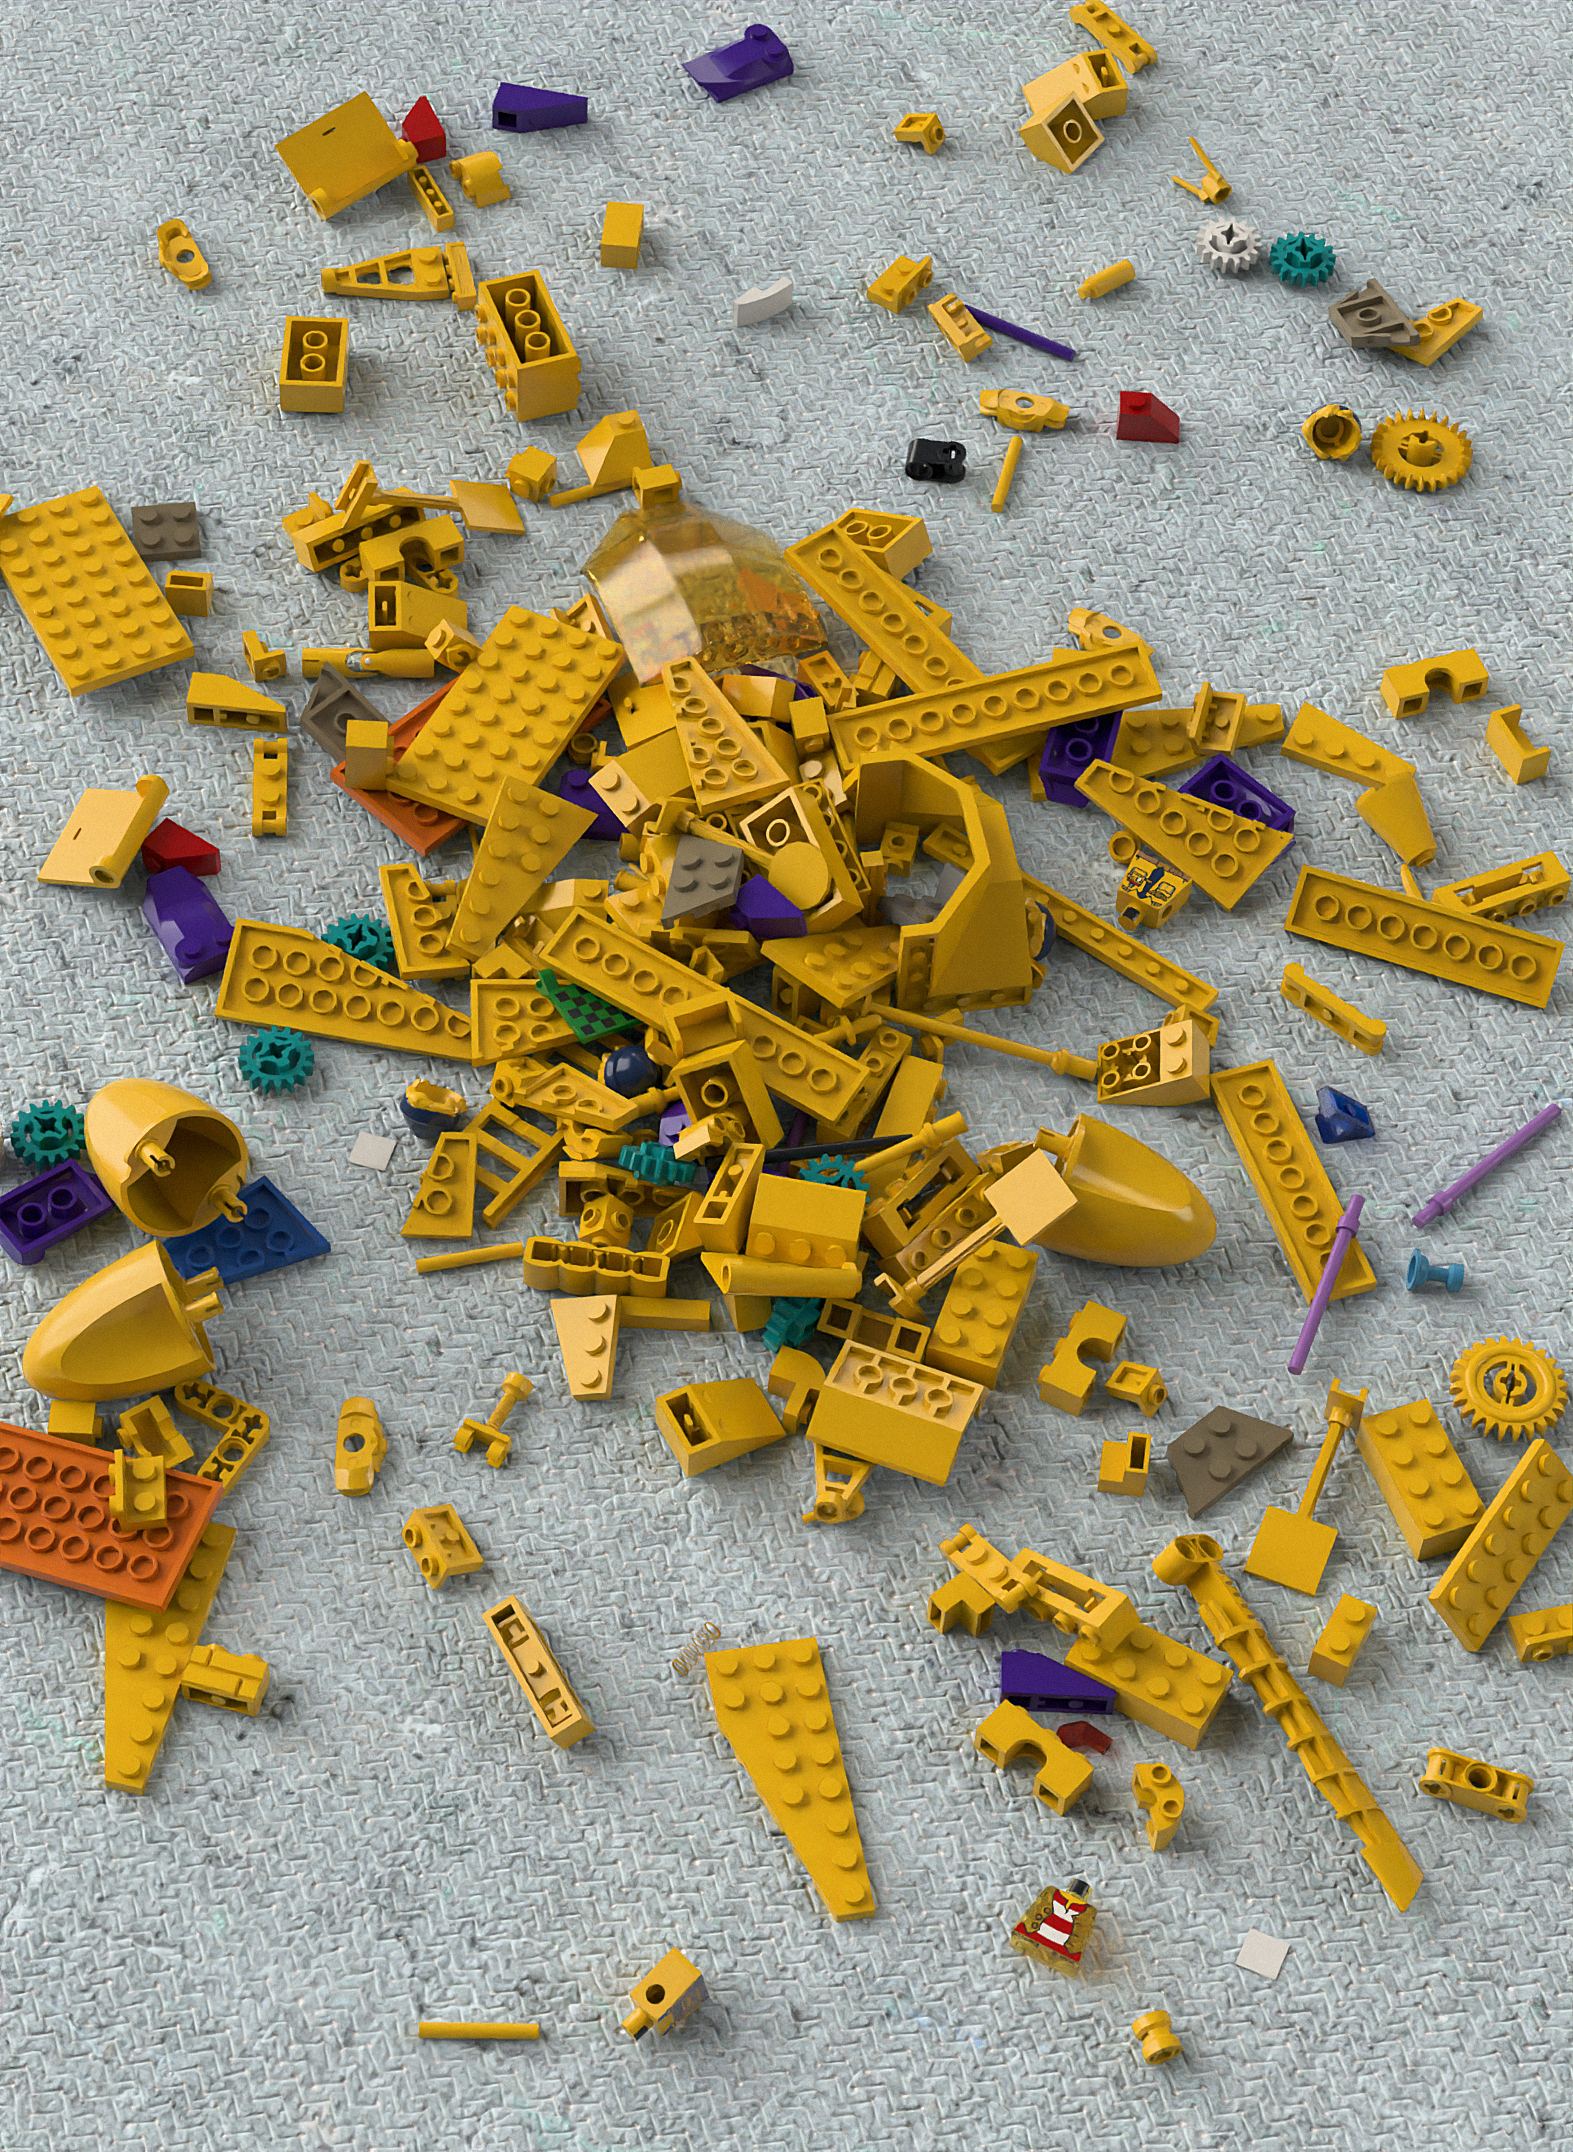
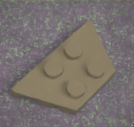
[1328,278,1420,348]
[299,661,393,764]
[661,835,745,930]
[1166,1405,1294,1521]

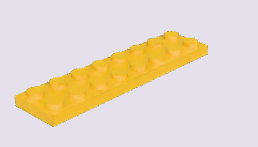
[1283,864,1566,1009]
[1210,1059,1377,1307]

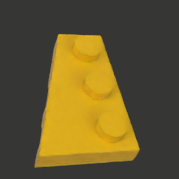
[513,1062,639,1132]

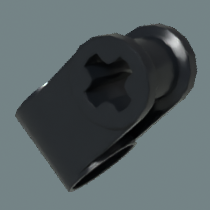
[905,438,966,484]

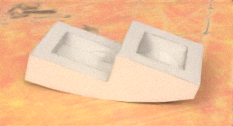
[733,276,793,327]

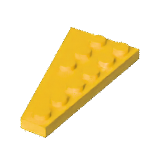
[662,655,791,816]

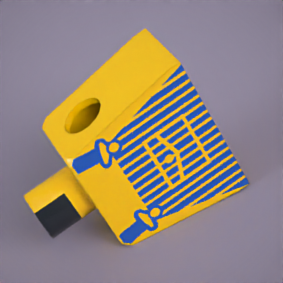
[621,1946,709,2041]

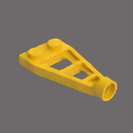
[321,246,449,301]
[813,1442,878,1524]

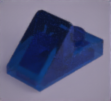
[1315,1085,1376,1144]

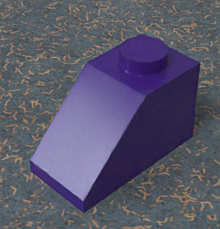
[729,874,808,938]

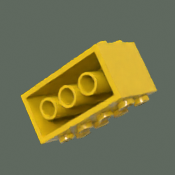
[475,269,582,423]

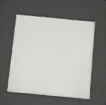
[348,1131,397,1171]
[1235,1928,1290,1980]

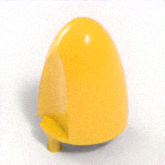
[84,1078,247,1237]
[1030,1113,1217,1267]
[22,1239,225,1402]

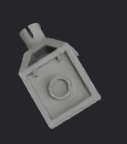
[877,862,967,926]

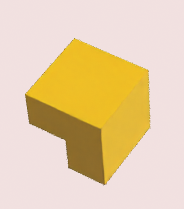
[165,570,214,617]
[472,942,533,979]
[1097,1432,1151,1497]
[926,1570,996,1637]

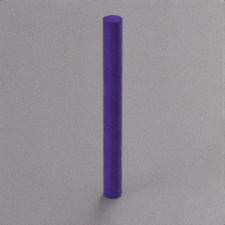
[964,304,1076,362]

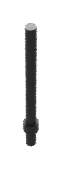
[705,1134,913,1171]

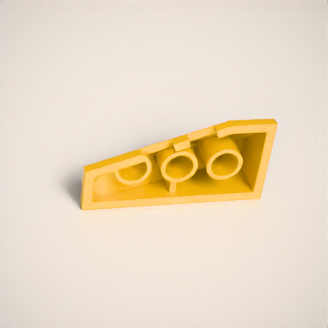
[500,879,609,936]

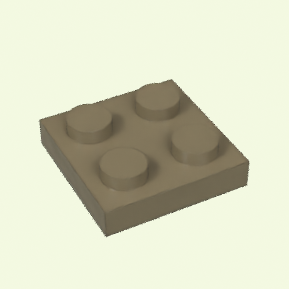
[131,502,201,563]

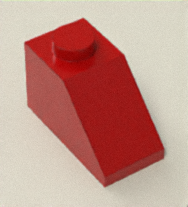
[398,95,447,164]
[1116,391,1180,444]
[141,817,221,877]

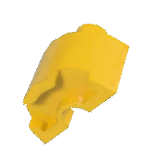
[449,150,511,209]
[673,1113,745,1166]
[556,1116,633,1161]
[975,1141,1039,1181]
[116,1395,195,1469]
[1131,1763,1185,1853]

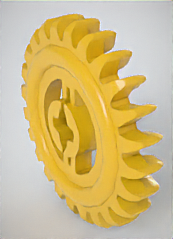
[1369,409,1473,492]
[1449,1336,1569,1443]

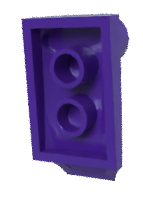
[682,24,794,104]
[1038,710,1124,809]
[1177,753,1296,865]
[559,769,631,842]
[142,865,235,985]
[0,1158,116,1266]

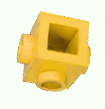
[578,1193,635,1248]

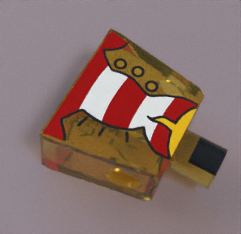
[1009,1879,1098,1980]

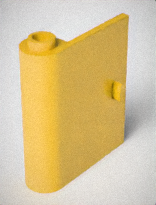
[274,90,418,221]
[607,650,706,752]
[37,775,170,888]
[701,1252,862,1299]

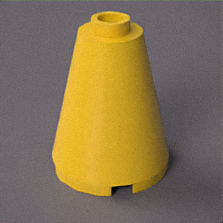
[1355,772,1438,868]

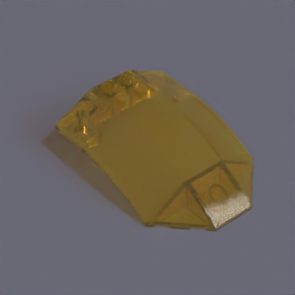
[580,499,829,688]

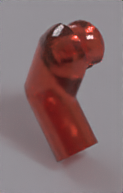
[1056,1720,1113,1755]

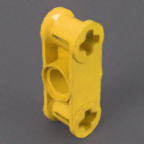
[1419,1747,1535,1823]

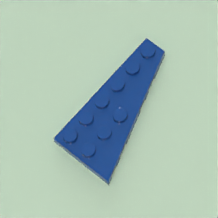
[162,1175,331,1285]

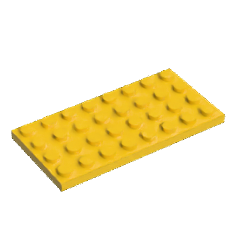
[0,485,195,698]
[386,605,629,827]

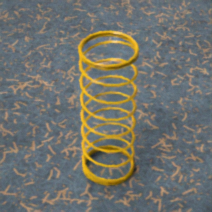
[672,1622,721,1675]

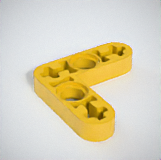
[339,555,459,599]
[175,1378,270,1500]

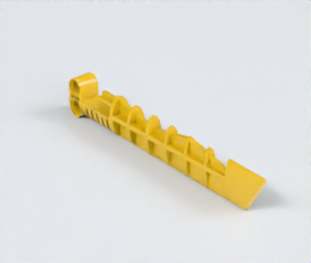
[1152,1534,1424,1913]

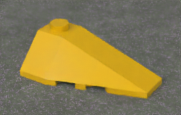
[559,1160,702,1218]

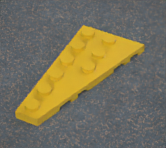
[1074,759,1294,913]
[445,774,598,962]
[760,924,901,1009]
[470,979,646,1068]

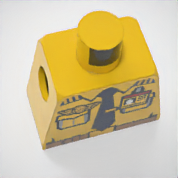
[1115,850,1193,931]

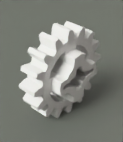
[1195,217,1262,273]

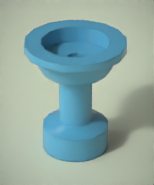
[1406,1248,1464,1293]

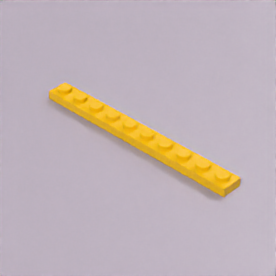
[922,822,1219,1012]

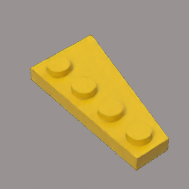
[1280,701,1416,790]
[378,863,470,981]

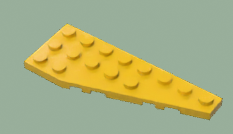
[1025,704,1284,802]
[214,918,487,1066]
[105,1522,237,1796]
[704,1637,875,1923]

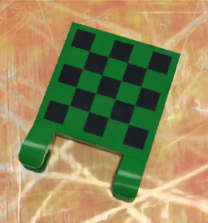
[536,969,643,1044]

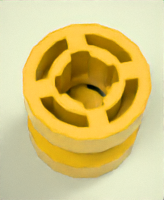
[1132,2010,1183,2065]

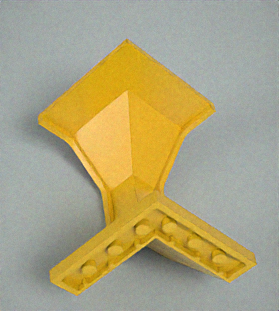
[854,740,1033,1017]

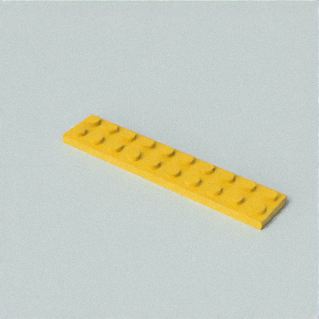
[783,522,1047,776]
[826,639,1163,778]
[538,905,871,1128]

